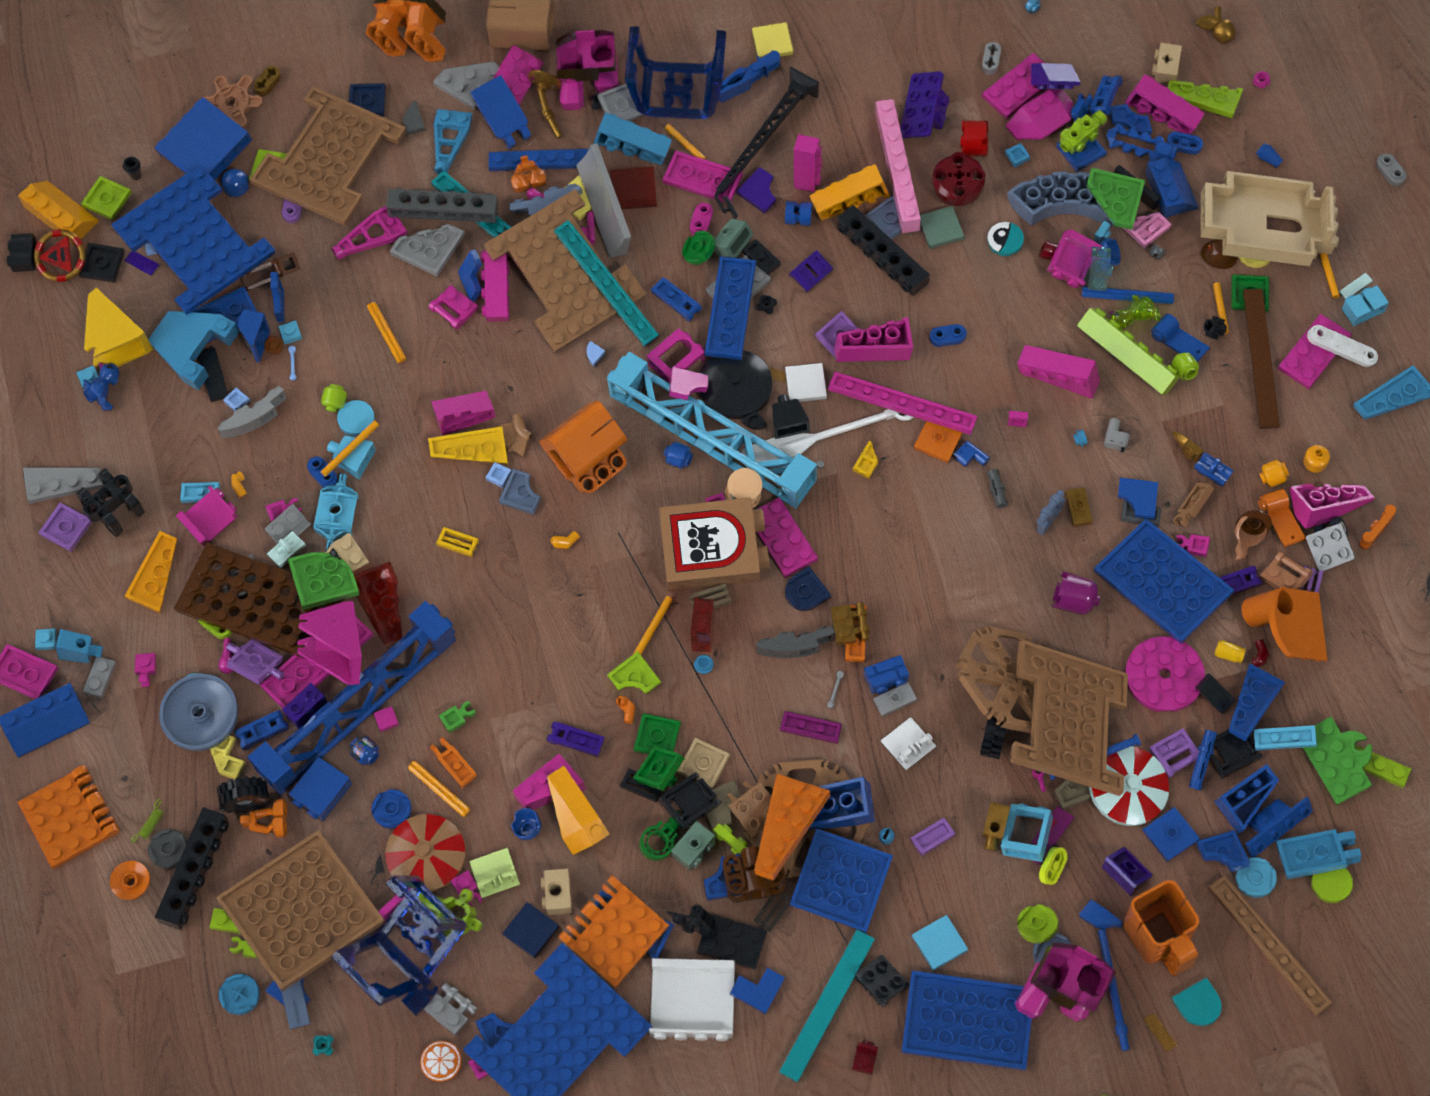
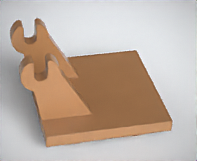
[726,781,771,838]

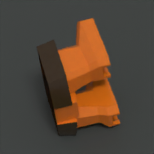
[365,0,446,62]

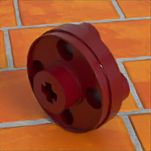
[932,152,986,206]

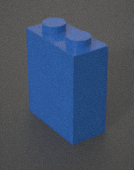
[289,757,352,821]

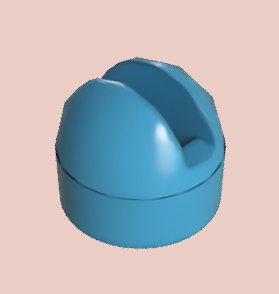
[878,827,895,845]

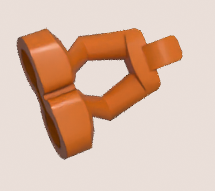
[511,156,547,192]
[240,799,288,838]

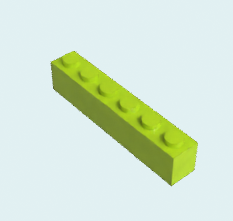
[1077,307,1180,395]

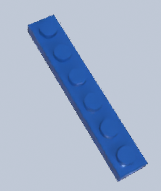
[489,149,589,171]

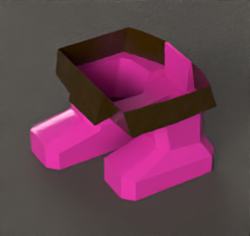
[556,30,618,110]
[1015,943,1116,1022]

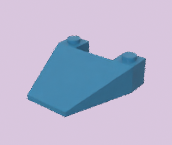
[148,311,240,391]

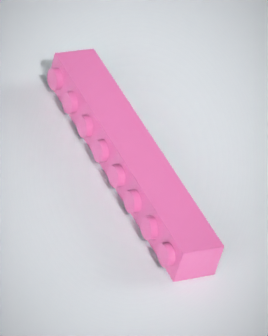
[875,99,920,233]

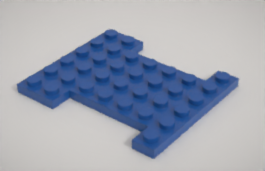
[111,164,276,315]
[463,943,653,1096]

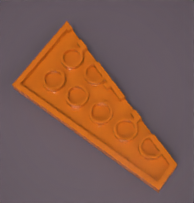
[754,774,830,880]

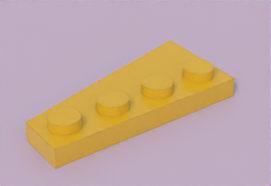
[428,426,508,464]

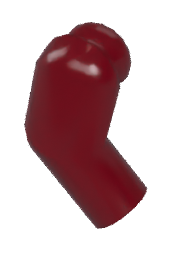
[1252,639,1269,667]

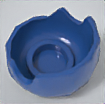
[221,169,249,197]
[1097,238,1121,266]
[511,808,542,840]

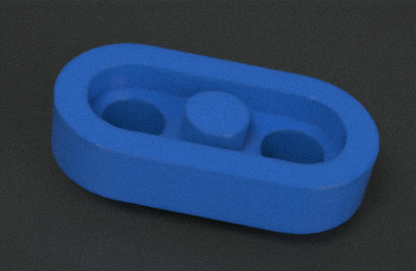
[1166,132,1203,155]
[929,324,967,347]
[307,457,338,488]

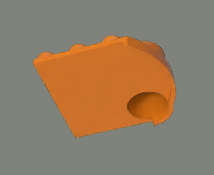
[1242,586,1328,662]

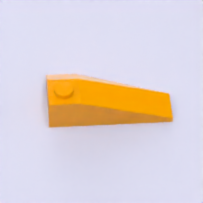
[547,765,609,855]

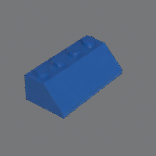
[0,683,90,758]

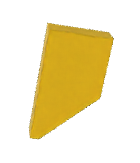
[853,441,878,479]

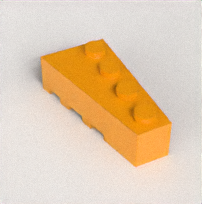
[809,164,890,221]

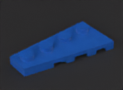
[1228,663,1285,741]

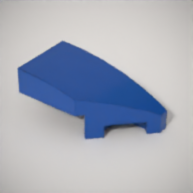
[1079,900,1124,930]

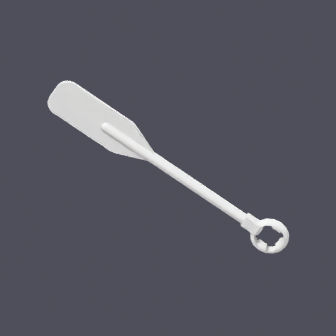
[742,409,914,468]

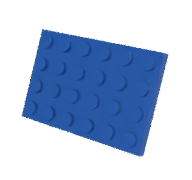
[1094,519,1234,644]
[901,971,1031,1071]

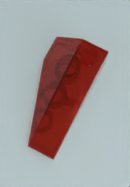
[354,562,402,645]

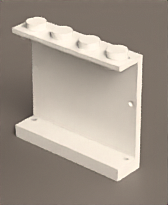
[649,959,735,1041]

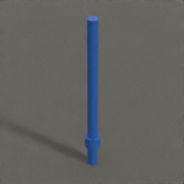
[1098,929,1130,1051]

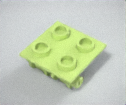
[469,848,520,898]

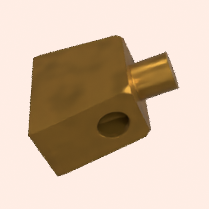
[982,802,1010,851]

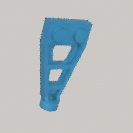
[434,109,473,175]

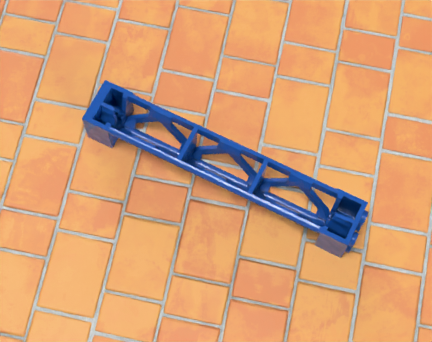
[248,601,456,796]

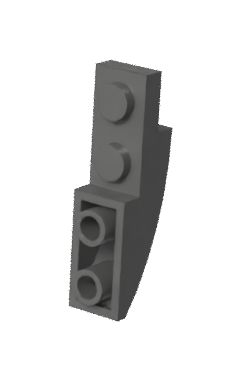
[756,626,835,658]

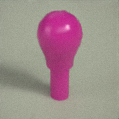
[218,638,234,674]

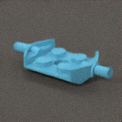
[313,473,359,551]

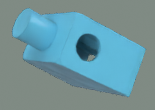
[327,436,376,480]

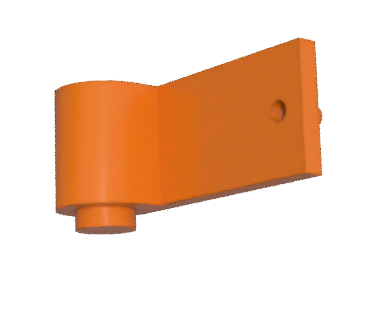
[1258,488,1306,548]

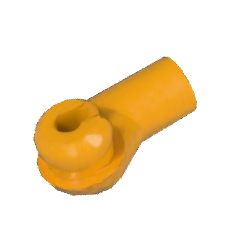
[551,531,580,549]

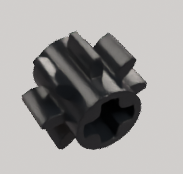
[1203,315,1227,340]

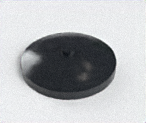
[699,350,772,419]

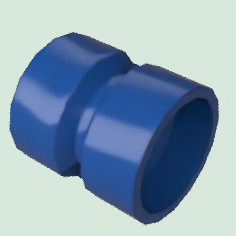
[785,201,812,226]

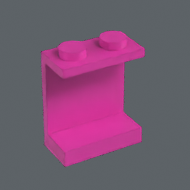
[176,485,239,546]

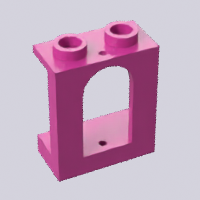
[646,328,705,383]

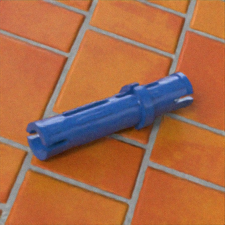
[1188,729,1218,791]

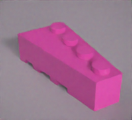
[794,134,823,192]
[481,249,510,322]

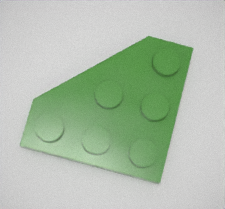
[1087,168,1145,230]

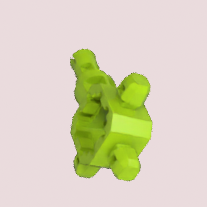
[410,888,483,944]

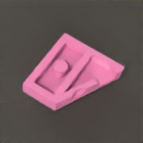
[1123,212,1172,249]

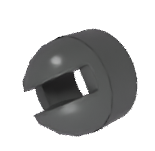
[1150,244,1166,260]

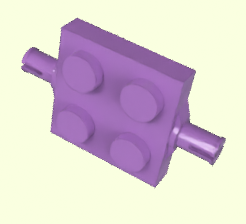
[226,639,284,685]

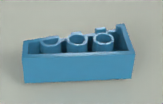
[593,112,672,165]

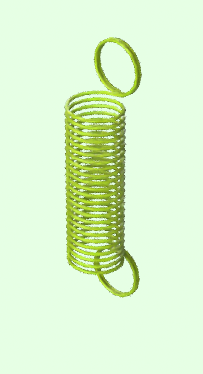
[131,799,164,843]

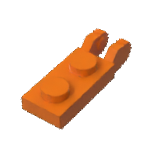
[429,737,478,788]

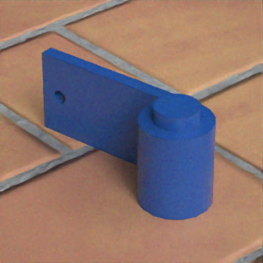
[1151,314,1210,362]

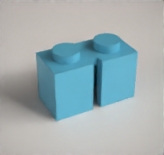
[1342,286,1389,327]

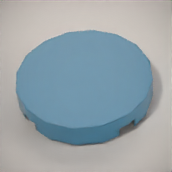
[219,974,260,1015]

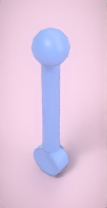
[288,346,297,381]

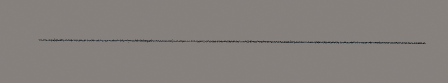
[618,532,847,943]

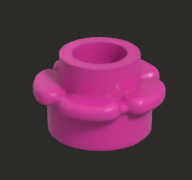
[1253,71,1270,88]

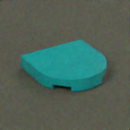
[1171,977,1222,1027]

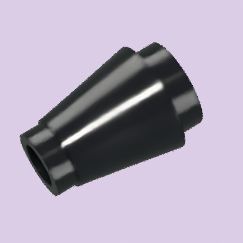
[123,156,142,180]

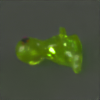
[1109,295,1161,329]

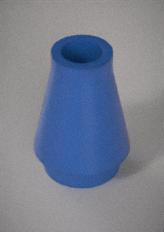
[1256,143,1283,168]

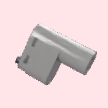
[1104,418,1130,453]

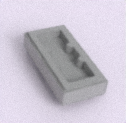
[873,682,917,717]

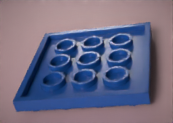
[790,828,893,933]

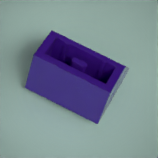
[1031,63,1080,90]

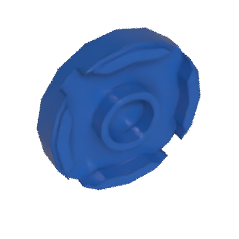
[371,789,412,829]

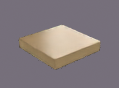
[677,738,730,789]

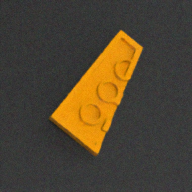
[125,531,177,614]

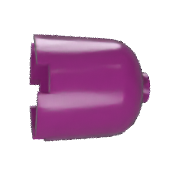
[1052,571,1101,615]

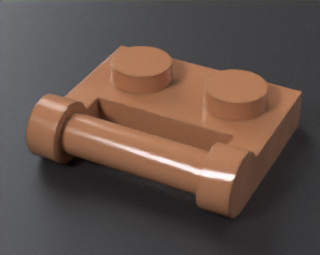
[1260,551,1313,590]

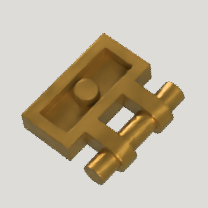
[831,602,870,646]

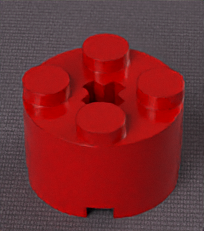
[960,120,989,157]

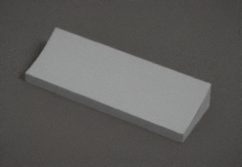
[576,143,631,258]

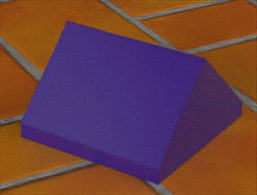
[1102,847,1153,896]

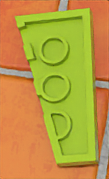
[1167,80,1243,119]

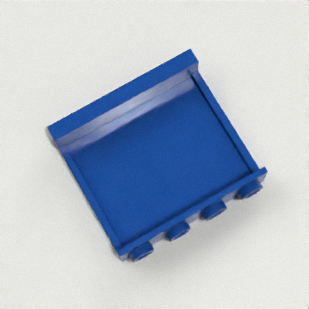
[155,97,253,180]

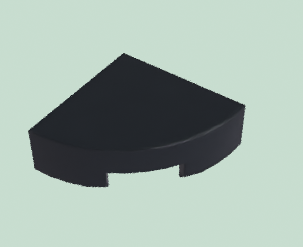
[741,411,767,430]

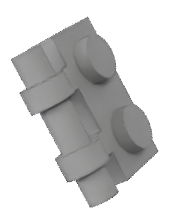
[424,983,478,1036]

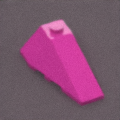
[1290,483,1375,529]

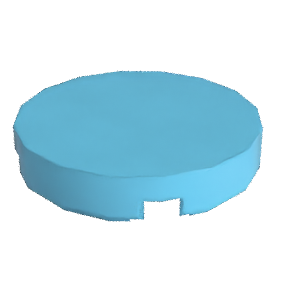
[337,400,375,436]
[1235,857,1277,898]

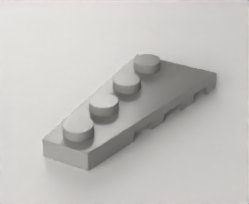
[23,468,104,504]

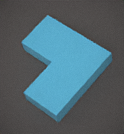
[180,482,220,503]

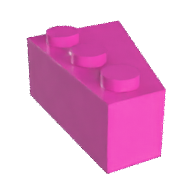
[513,754,586,810]

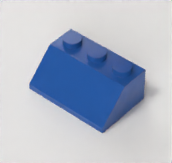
[1145,157,1198,218]

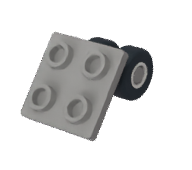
[1306,516,1356,571]

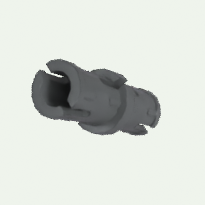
[987,469,1008,508]

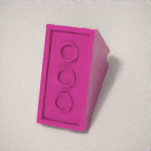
[297,601,362,685]

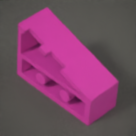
[431,391,496,436]

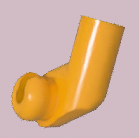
[231,471,247,498]

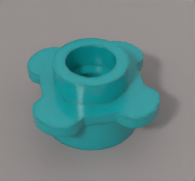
[312,1035,334,1056]

